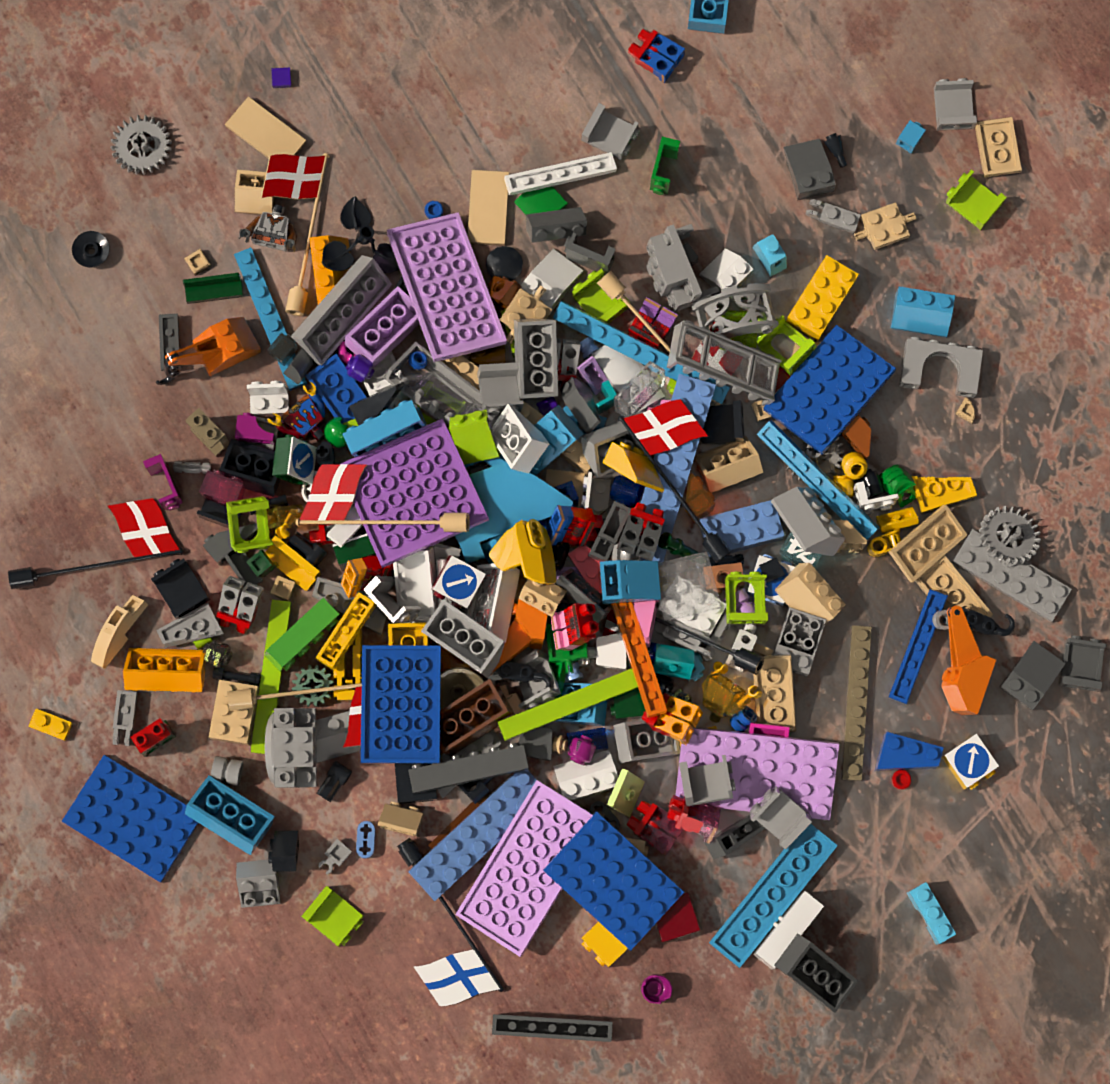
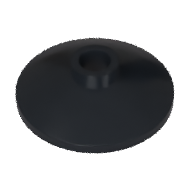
[72,231,110,268]

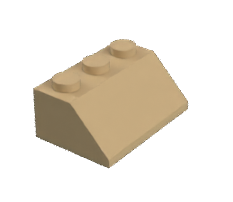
[694,436,764,493]
[775,563,846,623]

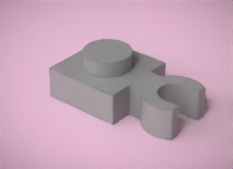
[318,839,352,875]

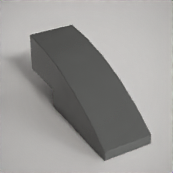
[588,501,631,562]

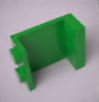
[650,136,680,195]

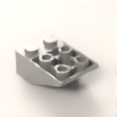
[773,607,826,677]

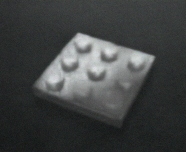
[658,551,721,622]

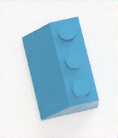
[891,286,955,338]

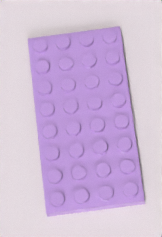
[387,212,507,362]
[675,727,839,820]
[455,780,593,957]

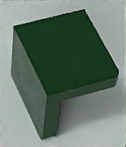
[246,550,279,577]

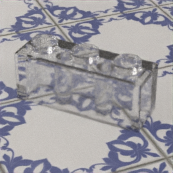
[614,361,665,418]

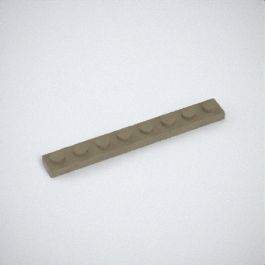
[842,625,872,781]

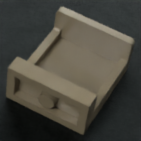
[185,408,230,457]

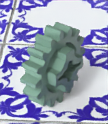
[292,665,334,707]

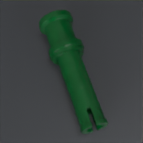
[658,532,708,567]

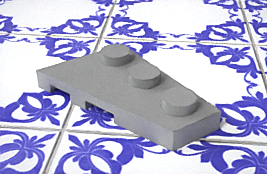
[156,603,224,648]

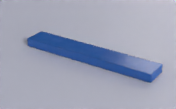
[889,589,948,704]

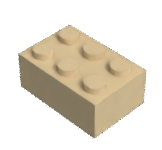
[209,680,259,746]

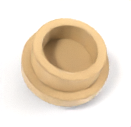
[553,735,568,755]

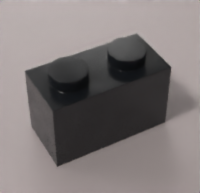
[268,831,299,872]

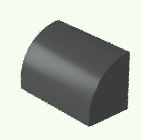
[283,348,315,385]

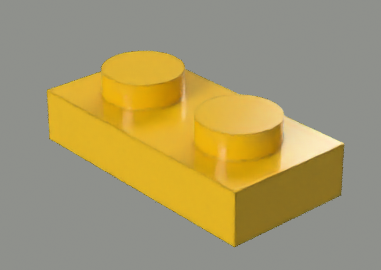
[876,507,919,533]
[28,709,73,741]

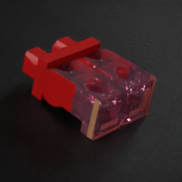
[667,795,721,844]
[626,801,683,857]

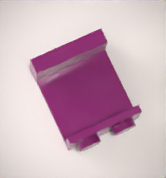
[143,454,183,511]

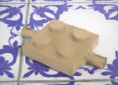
[854,202,916,250]
[500,286,552,344]

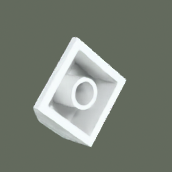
[699,249,754,294]

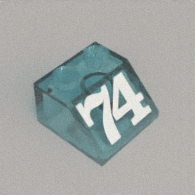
[779,532,822,568]

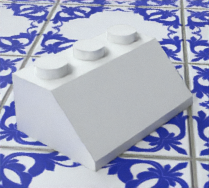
[553,750,618,802]

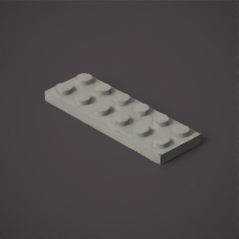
[952,529,1072,622]

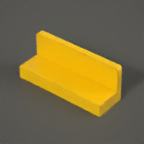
[265,535,321,591]

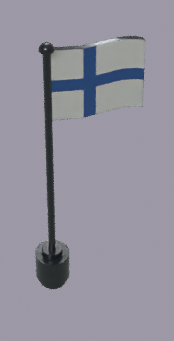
[397,838,505,1006]

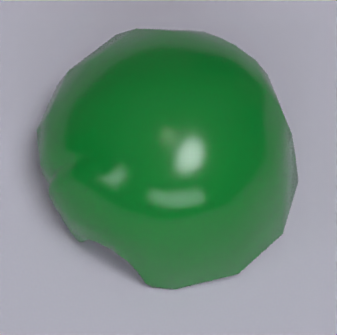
[324,417,348,448]

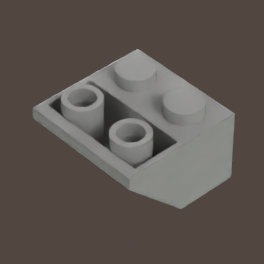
[236,860,281,908]

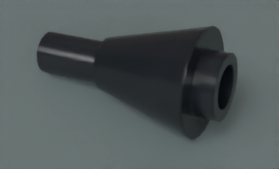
[824,133,847,168]
[655,673,675,695]

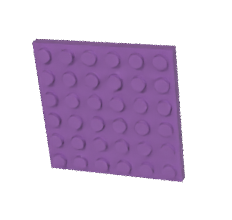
[341,418,489,568]

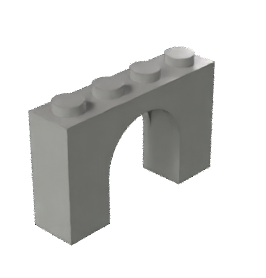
[899,337,983,398]

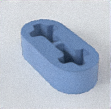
[356,821,375,859]

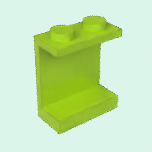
[945,169,1007,230]
[572,268,630,324]
[449,410,499,465]
[301,886,364,947]

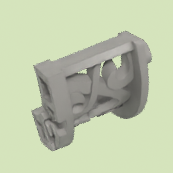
[691,283,779,347]

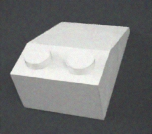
[521,249,583,315]
[490,404,549,474]

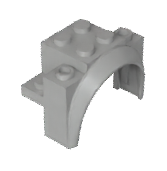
[646,224,720,312]
[265,708,317,788]

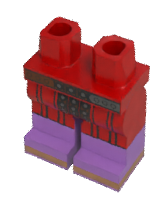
[628,297,678,349]

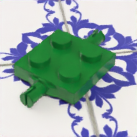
[546,608,589,674]

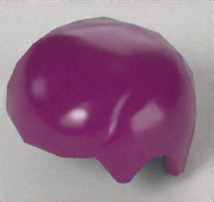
[641,974,673,1004]

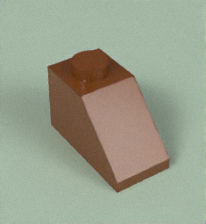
[841,414,871,460]

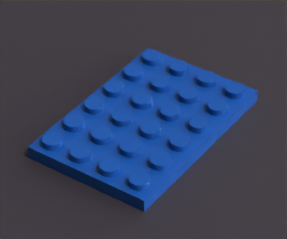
[763,325,896,455]
[360,645,441,764]
[62,755,198,883]
[543,811,684,951]

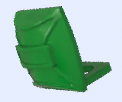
[879,464,916,507]

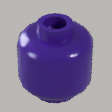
[345,354,375,382]

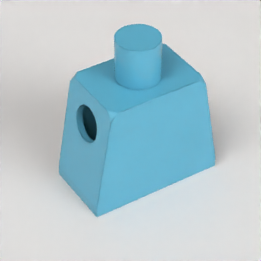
[752,234,787,277]

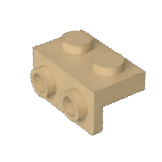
[519,579,567,617]

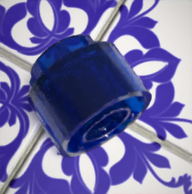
[610,475,644,509]

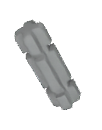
[173,461,211,474]

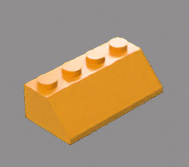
[309,235,352,305]
[123,648,206,692]

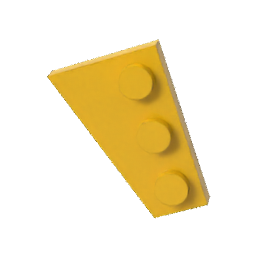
[911,476,977,513]

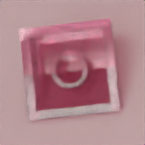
[199,470,246,506]

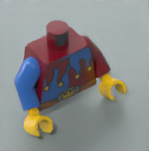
[268,382,326,442]

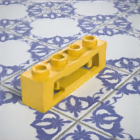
[316,592,376,671]
[333,623,362,702]

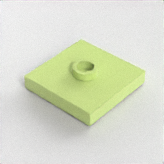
[607,769,645,817]

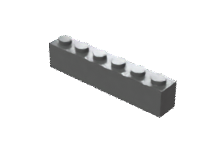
[408,743,529,794]
[492,1014,613,1042]

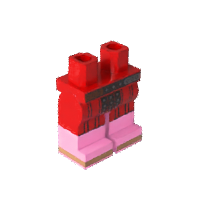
[550,603,599,651]

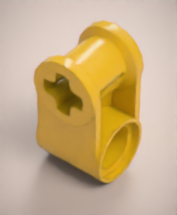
[867,529,902,557]

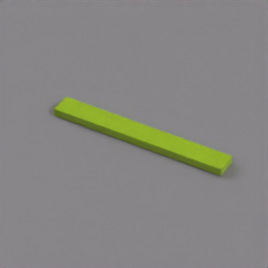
[251,600,292,754]
[497,668,638,741]

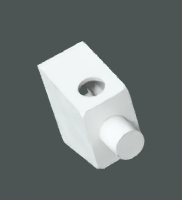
[725,624,758,672]
[587,633,631,671]

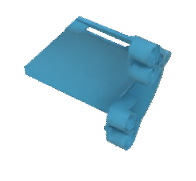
[455,457,573,564]

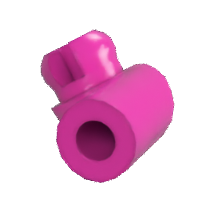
[337,342,356,365]

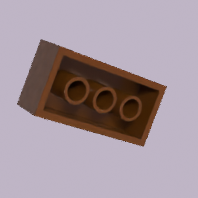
[440,679,515,756]

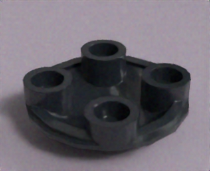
[486,246,523,281]

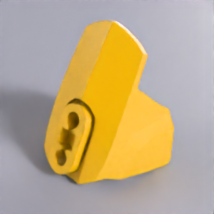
[489,519,557,585]

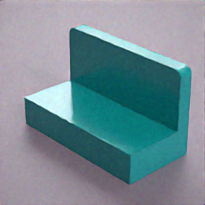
[596,380,618,415]
[653,644,695,679]

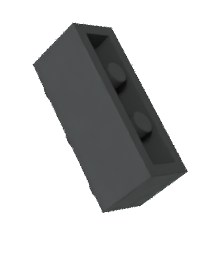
[526,207,587,243]

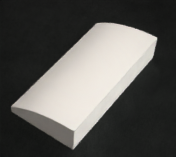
[591,345,665,415]
[393,546,438,623]

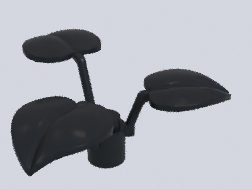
[321,196,400,274]

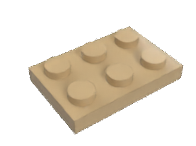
[975,117,1022,177]

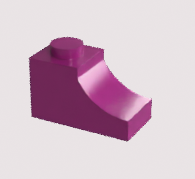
[235,413,276,445]

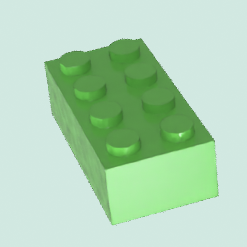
[265,597,339,672]

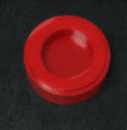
[891,770,912,790]

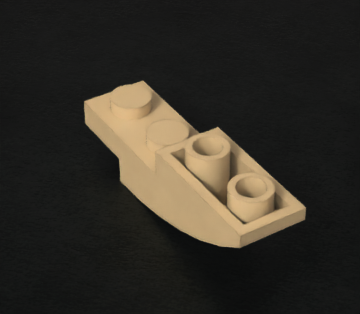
[91,595,148,669]

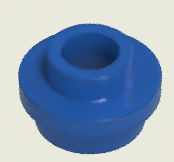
[408,351,428,370]

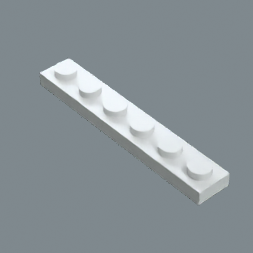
[504,152,617,196]

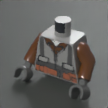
[238,205,297,252]

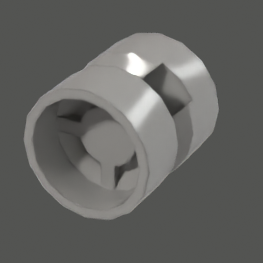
[211,756,243,786]

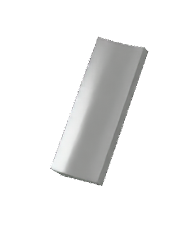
[291,255,392,366]

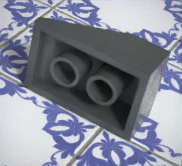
[783,139,836,200]
[1000,641,1066,710]

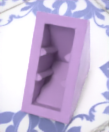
[577,356,608,395]

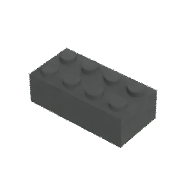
[774,933,858,1013]

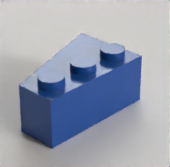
[874,732,944,771]

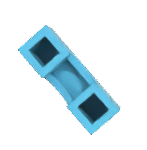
[907,882,956,945]

